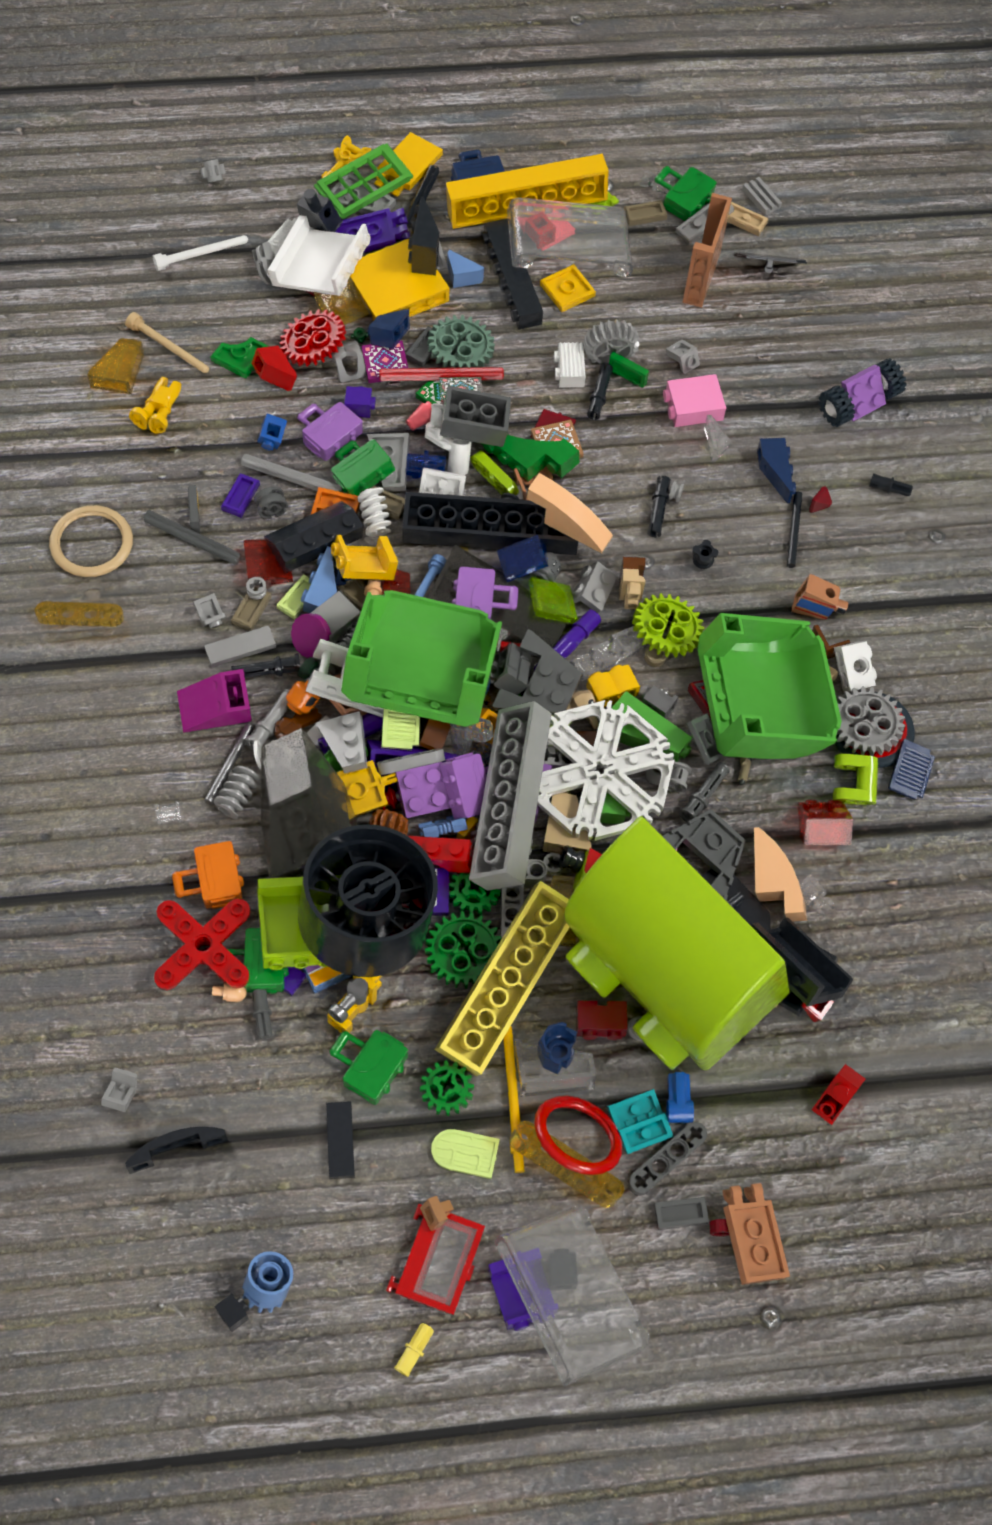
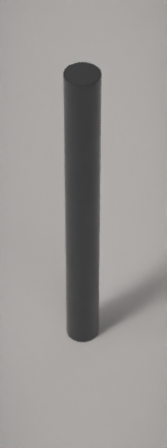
[787,491,803,568]

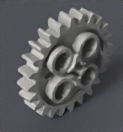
[836,686,905,756]

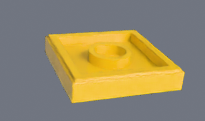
[540,264,596,313]

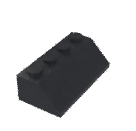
[264,501,364,574]

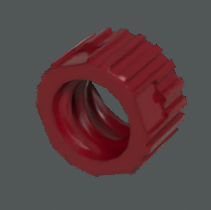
[709,1219,730,1237]

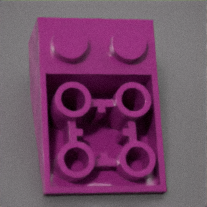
[177,669,252,733]

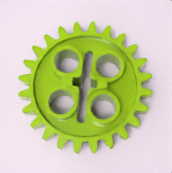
[632,593,704,658]

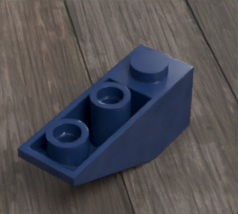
[757,438,796,503]

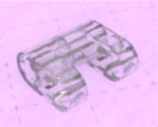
[450,718,494,765]

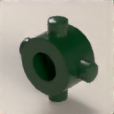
[351,327,369,344]

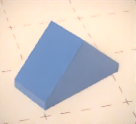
[447,250,484,288]

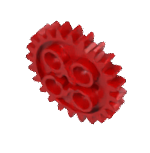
[279,309,347,367]

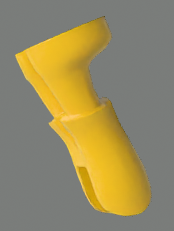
[129,377,182,434]

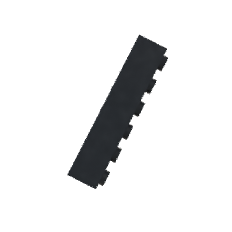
[481,219,543,330]

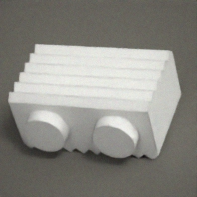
[554,342,586,388]

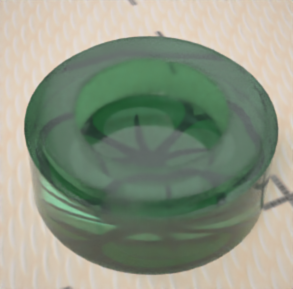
[298,657,319,680]

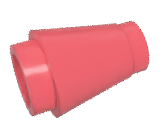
[406,401,432,431]

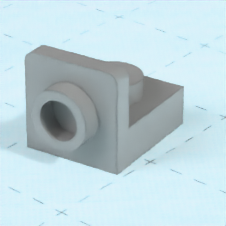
[666,340,700,374]

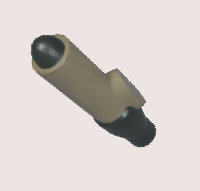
[738,757,753,785]

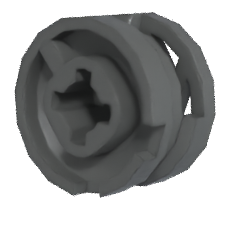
[254,487,288,519]

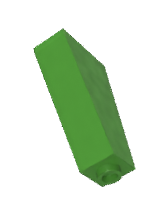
[597,691,692,762]

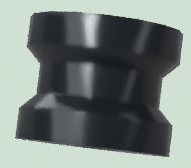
[558,845,585,874]

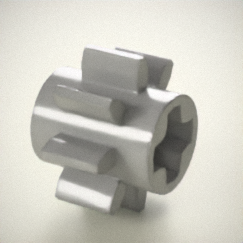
[200,159,226,183]

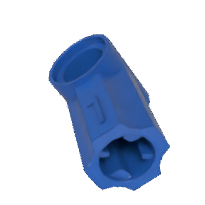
[666,1072,694,1123]

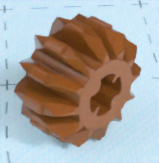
[368,809,409,835]

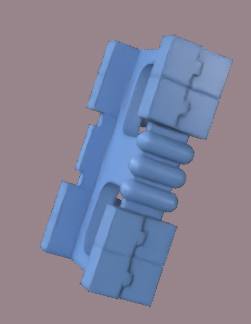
[418,815,468,837]

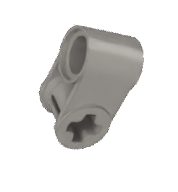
[645,760,692,792]

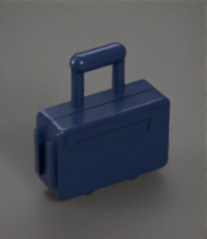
[451,149,505,181]

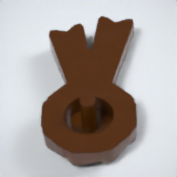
[274,708,322,743]

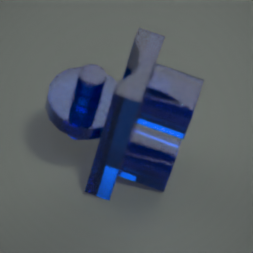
[406,450,446,479]

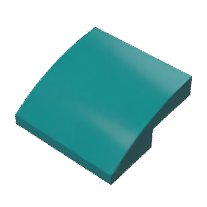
[606,1089,674,1154]

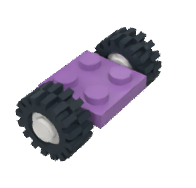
[818,358,907,427]

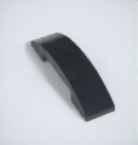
[125,1127,228,1174]

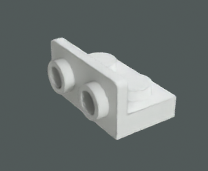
[419,468,466,496]

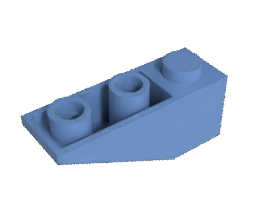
[301,546,337,613]

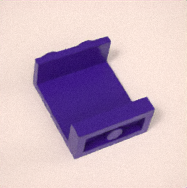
[488,1248,558,1332]

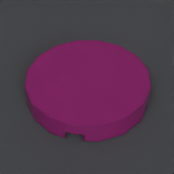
[291,613,331,658]

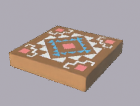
[530,420,584,459]

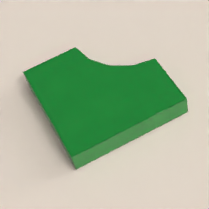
[210,337,268,379]

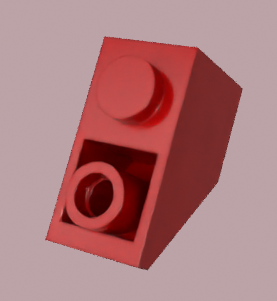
[251,345,297,391]
[812,1064,865,1125]

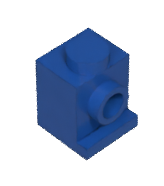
[257,413,287,450]

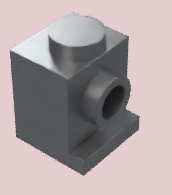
[641,685,678,719]

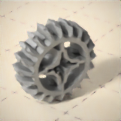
[583,319,640,365]

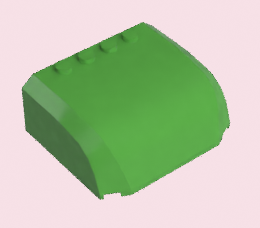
[341,590,502,727]
[698,613,842,759]

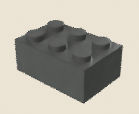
[440,386,511,447]

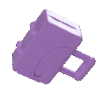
[297,402,363,461]
[452,567,519,620]
[440,752,489,820]

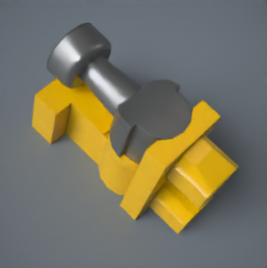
[327,976,382,1033]

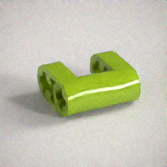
[833,754,878,805]

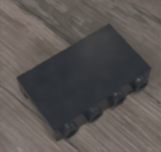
[751,918,853,1006]

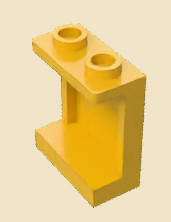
[331,535,398,580]

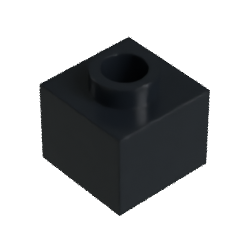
[214,1293,249,1332]

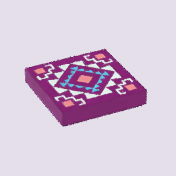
[362,340,408,384]

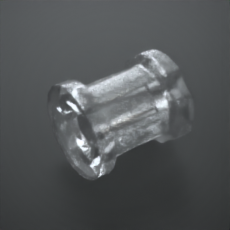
[155,801,182,825]

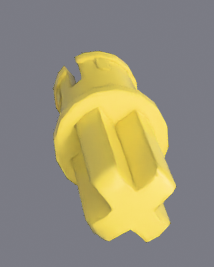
[394,1323,434,1377]

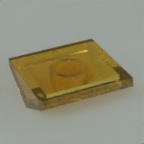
[314,277,369,325]

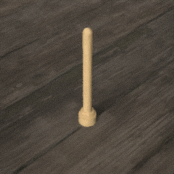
[125,312,209,373]

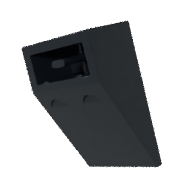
[408,197,440,276]

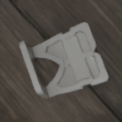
[331,340,366,383]

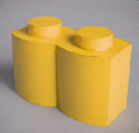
[586,665,640,708]

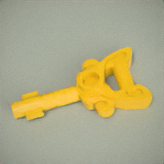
[321,136,371,178]

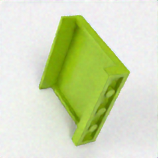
[257,875,342,970]

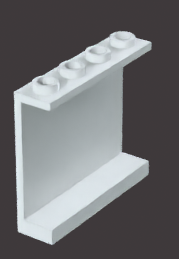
[268,215,370,296]

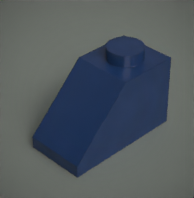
[368,309,410,349]

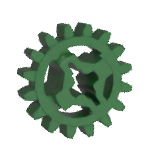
[449,873,500,916]
[420,1060,474,1116]

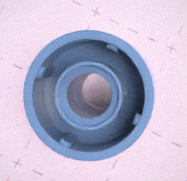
[242,1252,293,1313]

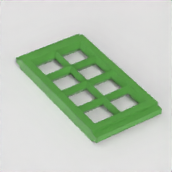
[314,143,413,219]

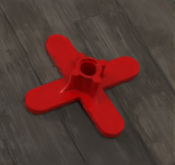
[154,899,250,990]

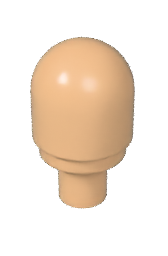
[212,983,247,1002]

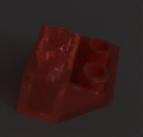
[798,799,853,845]

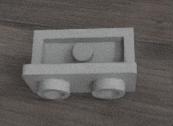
[570,561,618,613]

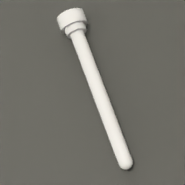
[153,235,248,271]

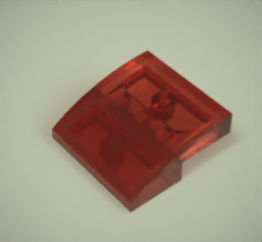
[243,539,293,584]

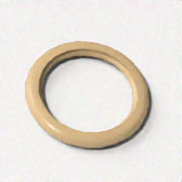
[49,505,133,577]

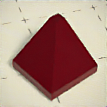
[809,486,832,513]

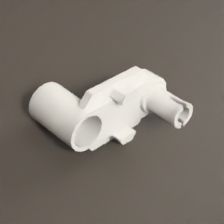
[425,403,471,475]

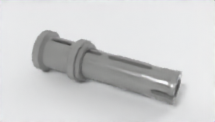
[244,689,289,750]

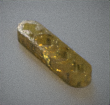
[35,601,124,627]

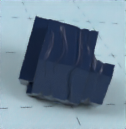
[537,1022,577,1075]

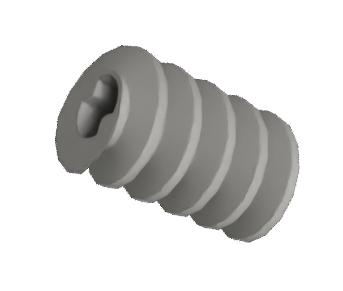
[214,766,261,819]

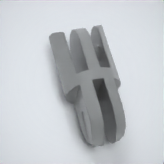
[252,242,274,285]

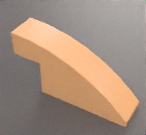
[527,473,613,553]
[754,827,807,922]

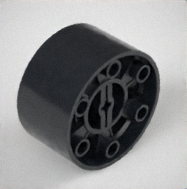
[298,825,438,977]

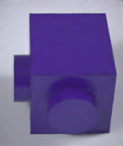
[345,386,376,418]

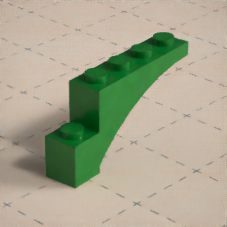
[480,434,580,482]

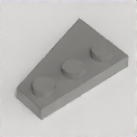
[316,711,368,773]

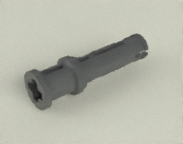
[678,762,730,822]

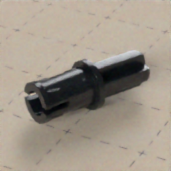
[869,473,913,496]

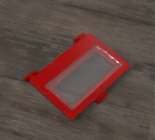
[386,1204,485,1316]

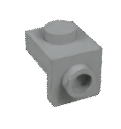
[193,593,226,629]
[101,1068,138,1112]

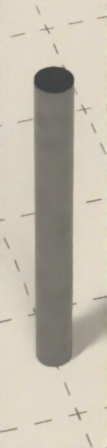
[204,723,254,805]

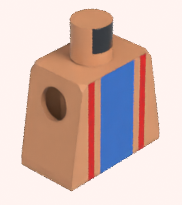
[791,574,848,620]

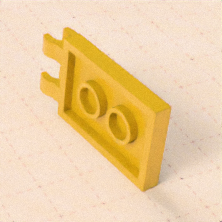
[374,132,443,197]

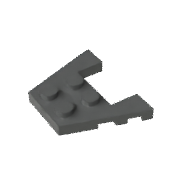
[492,629,582,715]
[663,809,746,900]

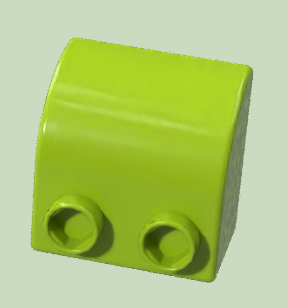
[564,816,789,1070]

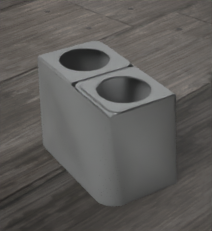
[311,590,360,643]

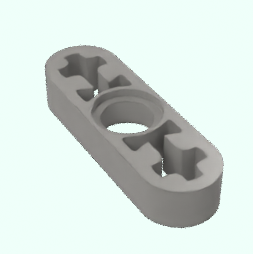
[377,748,445,775]

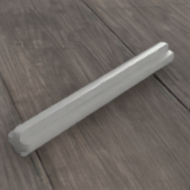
[241,454,342,492]

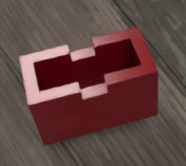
[576,1001,628,1040]

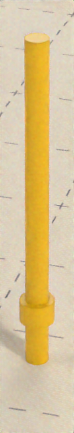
[503,1026,526,1173]

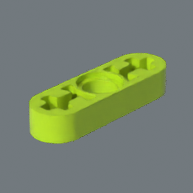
[470,450,519,496]

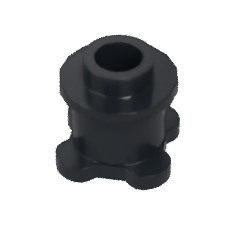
[692,540,719,569]

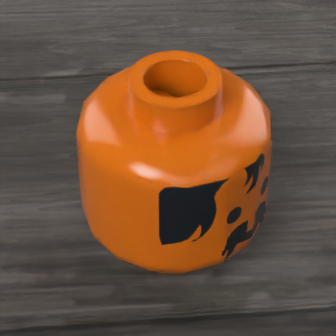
[286,680,320,715]

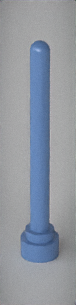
[414,554,447,597]

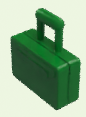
[654,166,717,221]
[331,439,395,496]
[227,928,289,994]
[329,1030,408,1105]

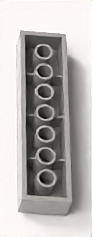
[469,701,552,891]

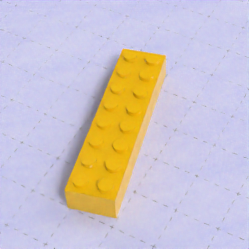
[446,153,609,229]

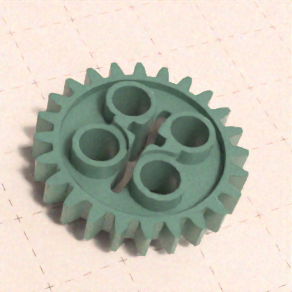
[427,315,495,368]

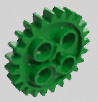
[425,911,501,989]

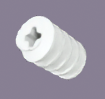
[358,488,391,537]

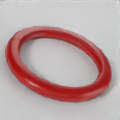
[534,1095,622,1175]

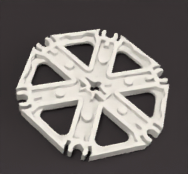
[537,700,675,841]

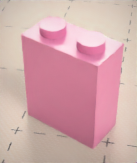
[663,374,726,427]

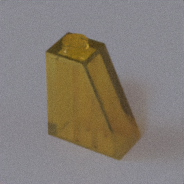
[87,338,144,394]

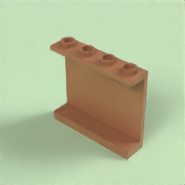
[683,193,732,308]

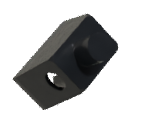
[297,189,343,232]

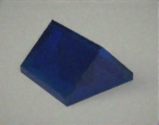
[497,535,549,582]

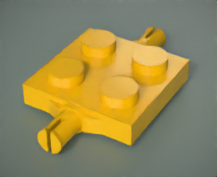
[318,760,398,821]

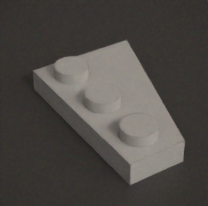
[331,173,396,214]
[367,433,410,492]

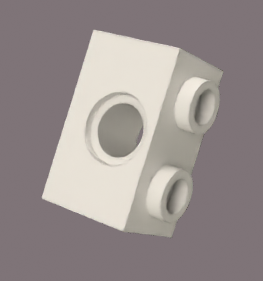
[834,641,877,692]

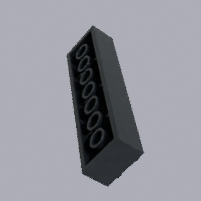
[402,492,579,555]

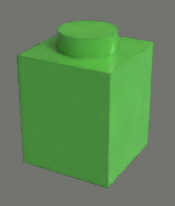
[600,793,630,824]

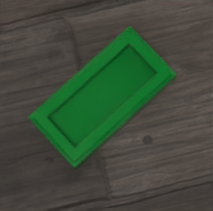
[609,352,649,388]

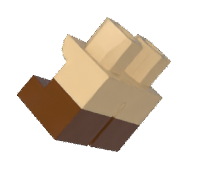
[619,557,645,609]

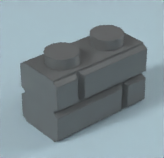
[494,643,533,695]

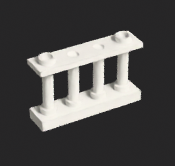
[306,639,383,717]

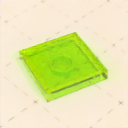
[528,577,578,624]

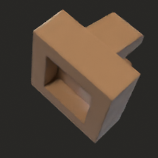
[420,1196,454,1231]

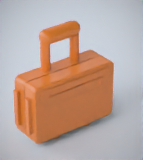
[172,841,244,909]

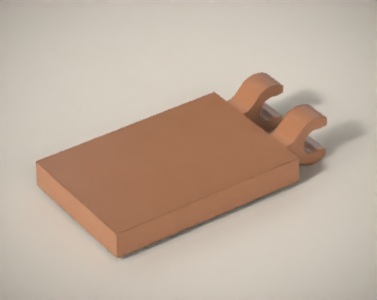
[723,1183,790,1285]

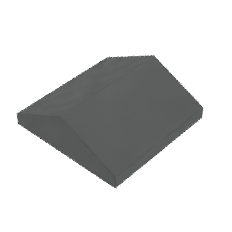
[686,713,723,765]

